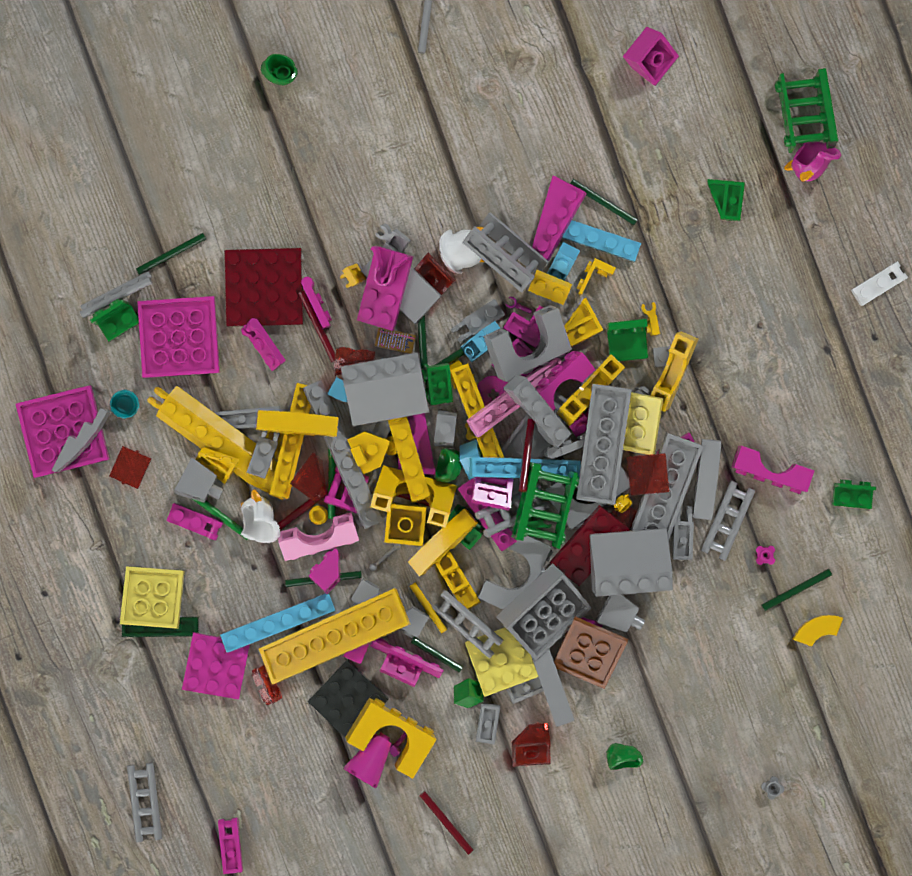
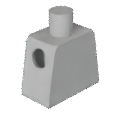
[434,410,457,448]
[174,458,224,502]
[596,594,645,632]

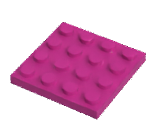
[137,296,220,378]
[16,385,110,478]

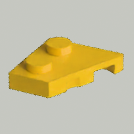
[564,298,603,347]
[195,447,239,484]

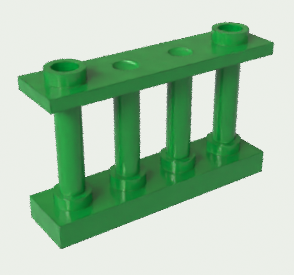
[775,68,839,153]
[511,462,579,549]

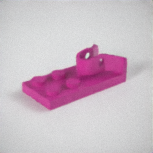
[357,246,414,331]

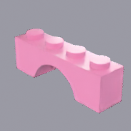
[278,512,359,561]

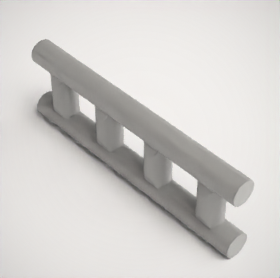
[80,271,152,318]
[701,480,755,561]
[475,484,550,537]
[433,590,504,659]
[127,762,162,842]

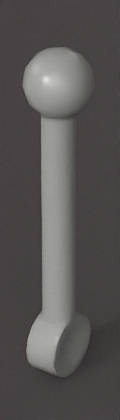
[369,544,402,571]

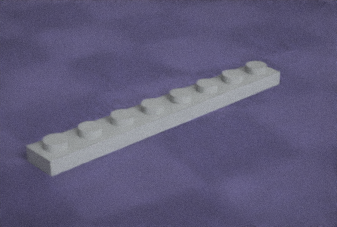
[303,380,383,529]

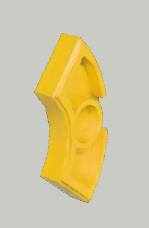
[793,615,843,647]

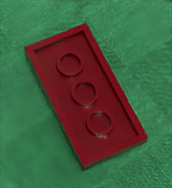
[550,505,629,586]

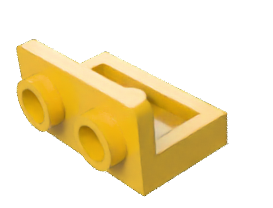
[528,270,572,305]

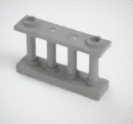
[462,212,549,292]

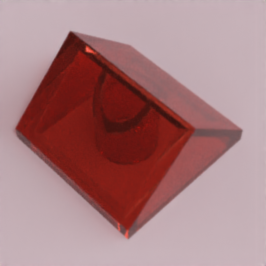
[414,252,456,298]

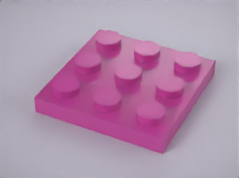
[182,632,250,700]

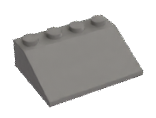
[341,353,429,426]
[590,528,673,596]
[496,564,592,660]

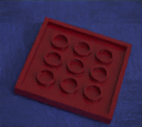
[224,248,304,327]

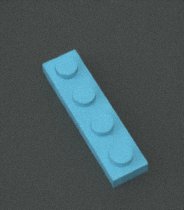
[562,220,641,262]

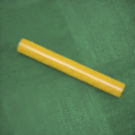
[409,582,447,634]

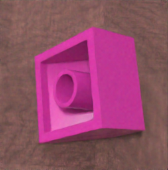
[623,27,679,86]

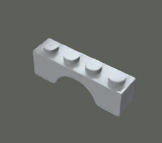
[503,375,571,447]
[351,578,429,638]

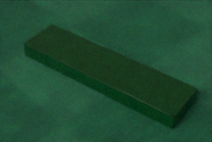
[122,616,199,637]

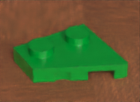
[707,179,745,222]

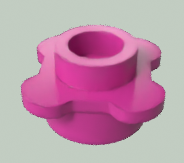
[756,546,775,565]

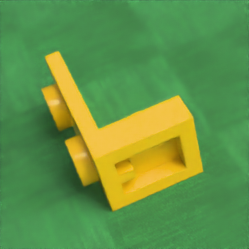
[576,258,616,296]

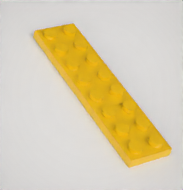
[259,588,411,685]

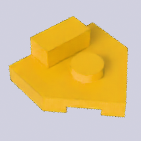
[347,431,390,474]

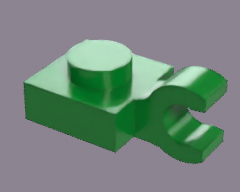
[527,517,552,529]

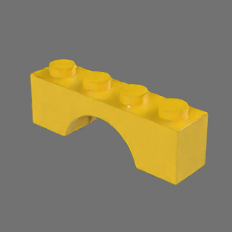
[650,331,699,412]
[556,354,625,426]

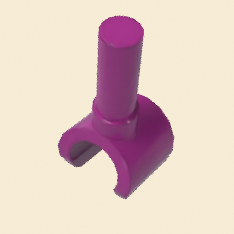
[506,296,532,314]
[389,731,407,757]

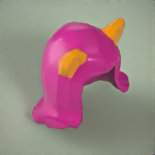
[784,142,841,182]

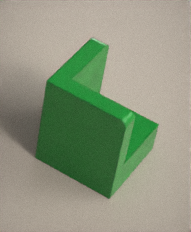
[454,678,484,708]

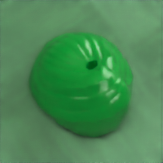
[260,54,298,86]
[434,448,463,483]
[606,743,644,770]

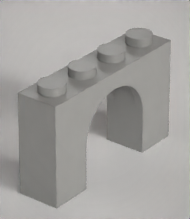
[483,305,572,382]
[544,467,634,530]
[478,527,553,610]

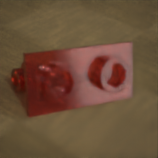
[251,665,282,705]

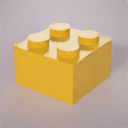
[384,503,427,546]

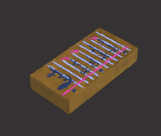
[375,327,416,354]

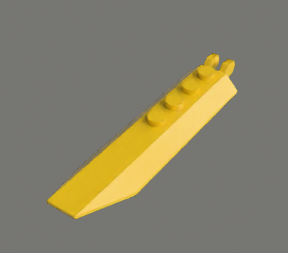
[147,386,293,500]

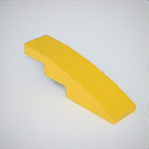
[256,410,338,437]
[408,508,478,576]
[424,542,481,610]

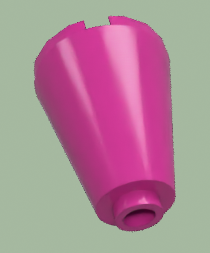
[343,732,392,789]

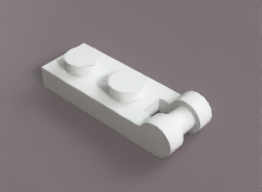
[851,261,908,306]

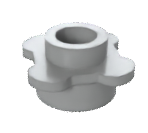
[761,776,784,799]

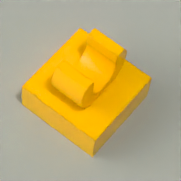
[340,263,367,288]

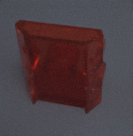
[334,347,376,376]

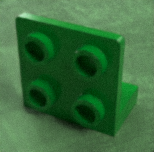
[90,299,139,342]
[606,319,648,361]

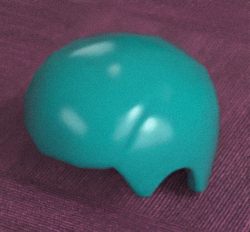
[110,389,140,419]

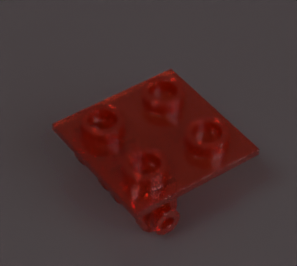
[627,453,670,495]

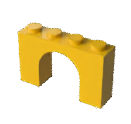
[371,465,457,528]
[346,698,437,779]

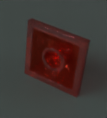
[290,453,326,502]
[511,723,551,767]

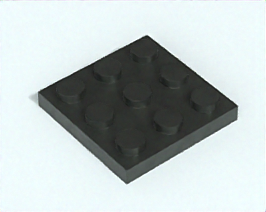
[307,659,389,738]

